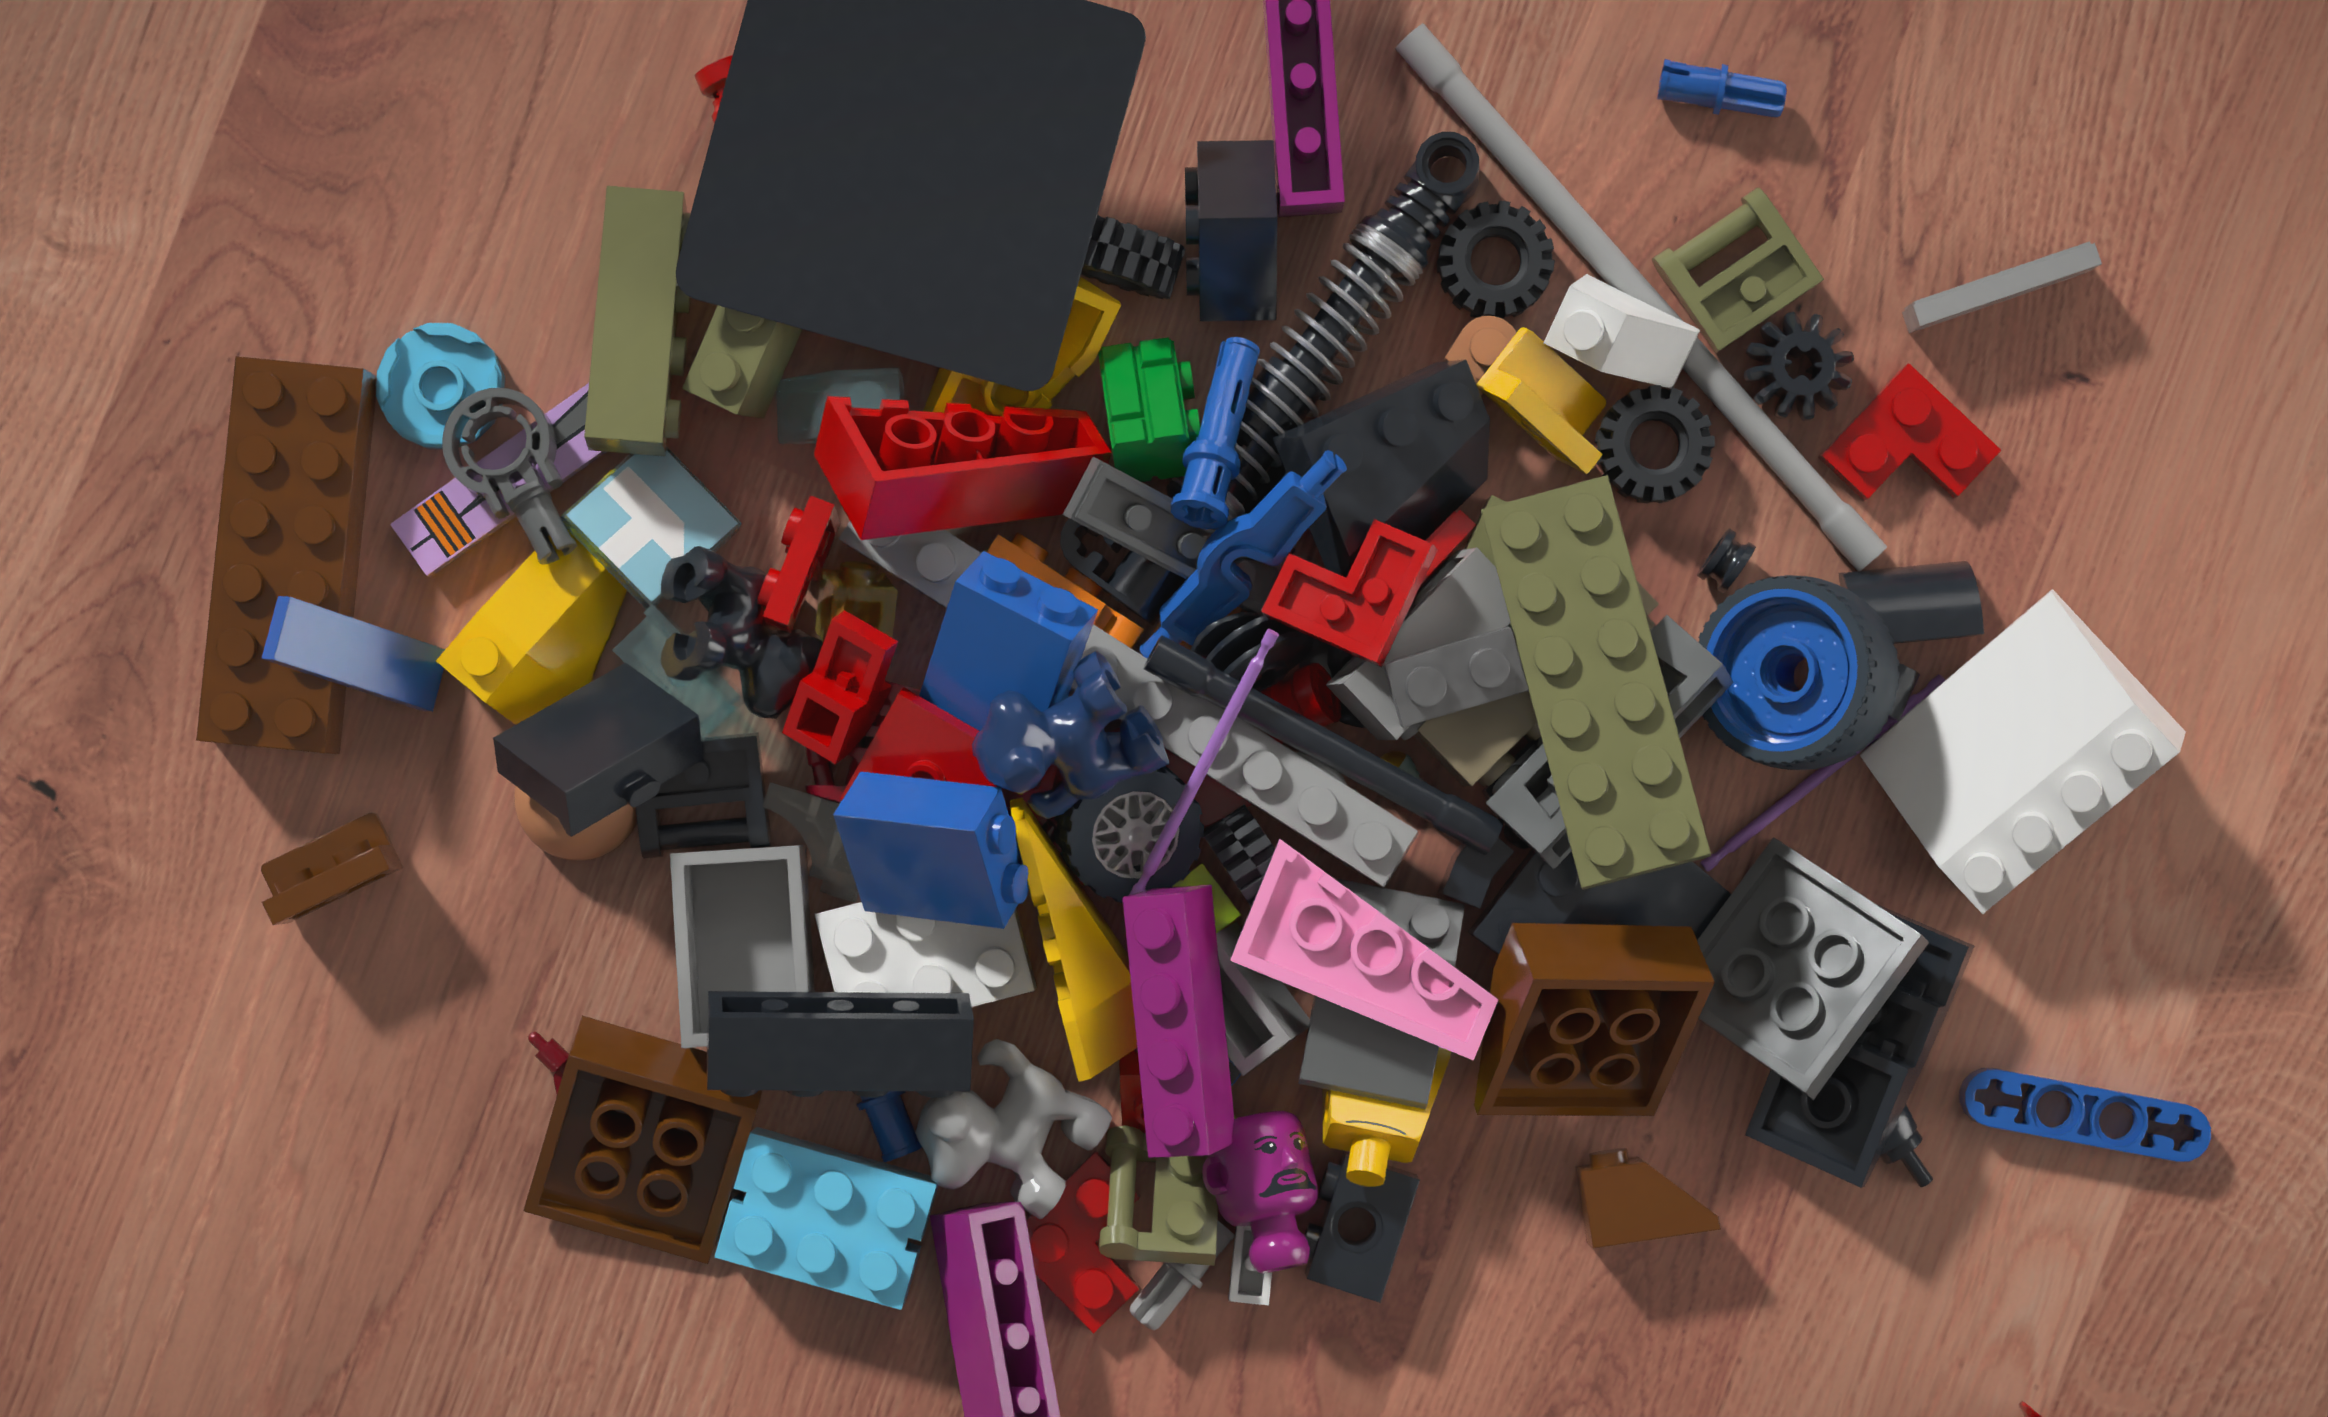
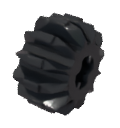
[1744,312,1854,421]

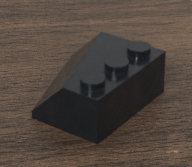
[1272,359,1490,577]

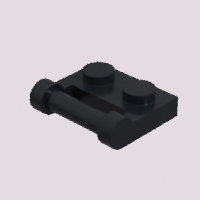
[636,732,771,859]

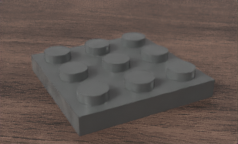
[1697,837,1929,1100]

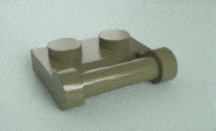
[1652,187,1824,353]
[1099,1126,1218,1266]

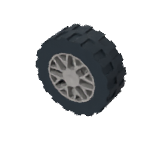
[1054,766,1204,903]

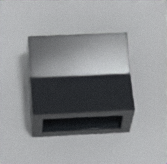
[1438,838,1514,908]

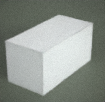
[1228,1226,1272,1306]

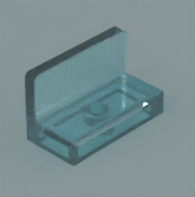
[612,604,744,738]

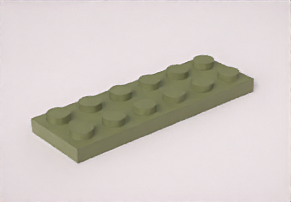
[1481,475,1711,890]

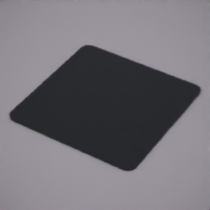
[676,0,1146,391]

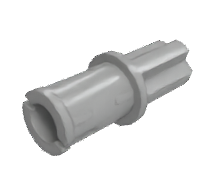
[1129,1221,1236,1330]

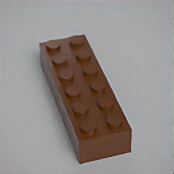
[196,356,377,754]

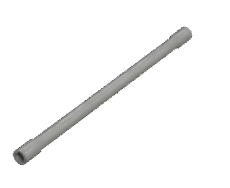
[1395,23,1887,572]

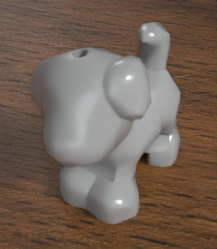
[915,1039,1112,1219]

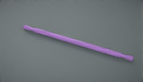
[1129,629,1279,895]
[1700,674,1945,872]

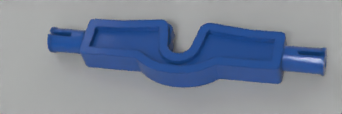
[1140,450,1347,659]

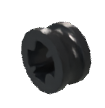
[1697,529,1756,593]

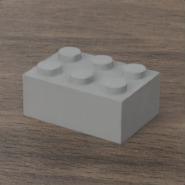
[670,845,815,1048]

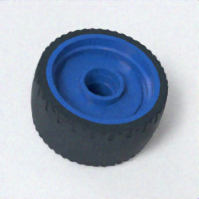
[1698,575,1900,770]

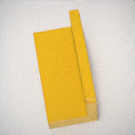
[1476,327,1606,474]

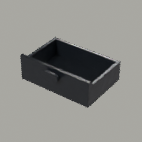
[493,663,703,837]

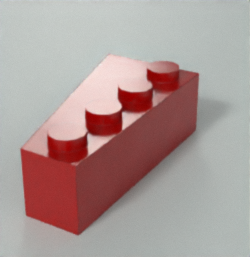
[814,396,1112,540]

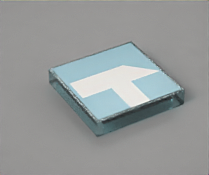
[561,446,742,612]

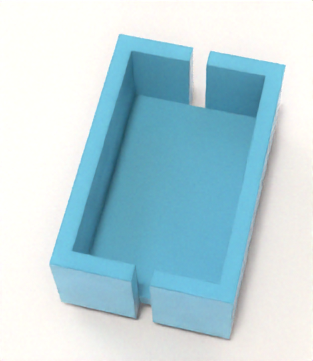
[714,1127,939,1310]

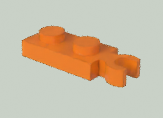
[987,533,1144,649]

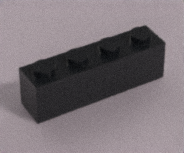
[706,991,974,1098]

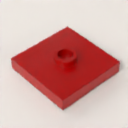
[840,687,996,800]

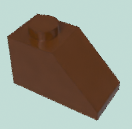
[1575,1148,1721,1248]

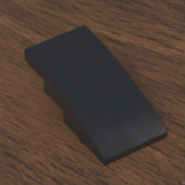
[1745,903,1975,1188]

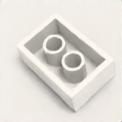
[815,902,1037,1007]

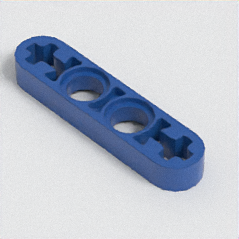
[1959,1068,2211,1162]

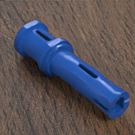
[1171,337,1260,529]

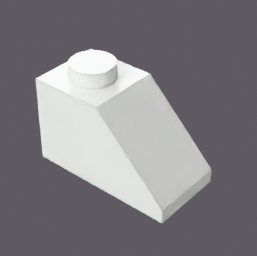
[1544,274,1700,389]

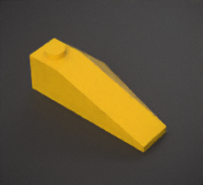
[1010,798,1137,1082]

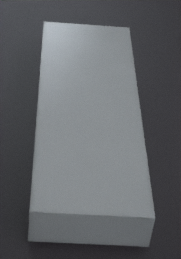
[1902,241,2102,333]

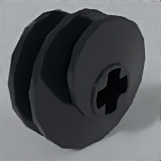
[1190,612,1314,692]

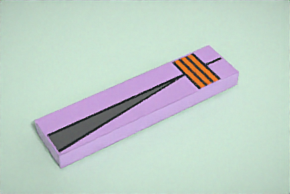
[390,383,606,577]

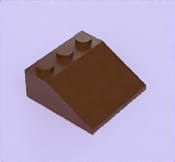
[1474,923,1715,1116]
[523,1015,762,1264]

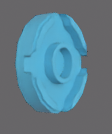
[376,323,505,449]

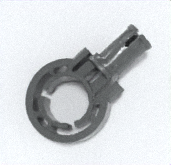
[442,388,577,565]

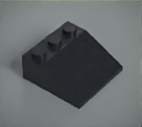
[1468,849,1731,956]

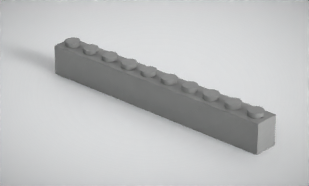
[839,521,1419,888]

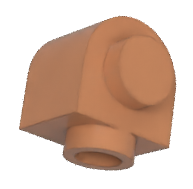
[1442,316,1517,395]

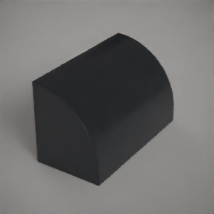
[1839,561,1984,644]

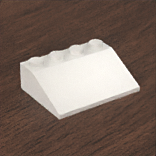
[1860,589,2186,914]

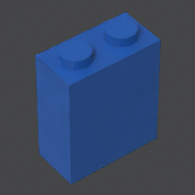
[919,551,1098,731]
[833,772,1029,929]

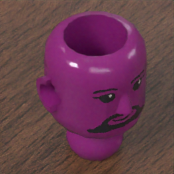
[1202,1111,1318,1274]

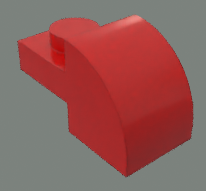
[782,610,899,764]

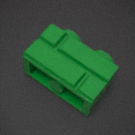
[1098,337,1200,482]

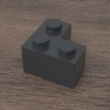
[1185,140,1277,321]

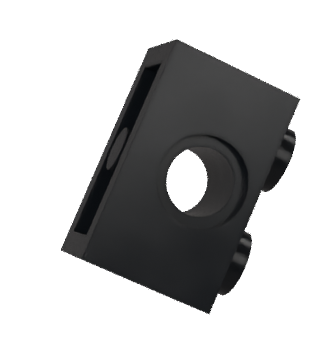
[1304,1151,1420,1303]

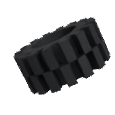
[1437,200,1555,319]
[1081,215,1186,299]
[1595,385,1715,504]
[1204,805,1275,907]

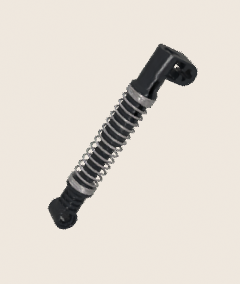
[1060,132,1480,625]

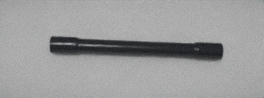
[1143,635,1504,855]

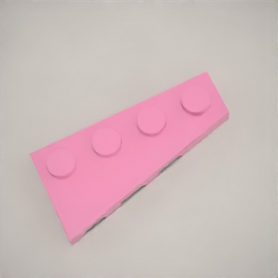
[1230,839,1498,1060]

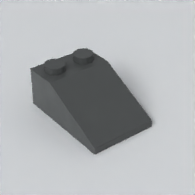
[1298,879,1465,1109]

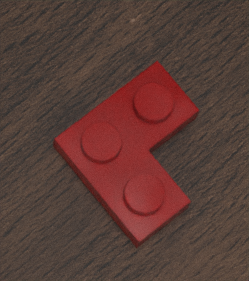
[1818,363,2001,501]
[757,495,841,633]
[1261,519,1437,668]
[1026,1151,1140,1334]

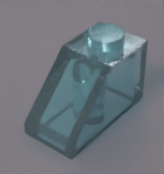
[776,368,904,445]

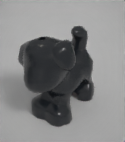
[660,546,823,719]

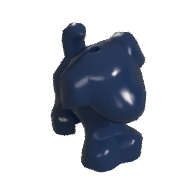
[972,651,1169,819]

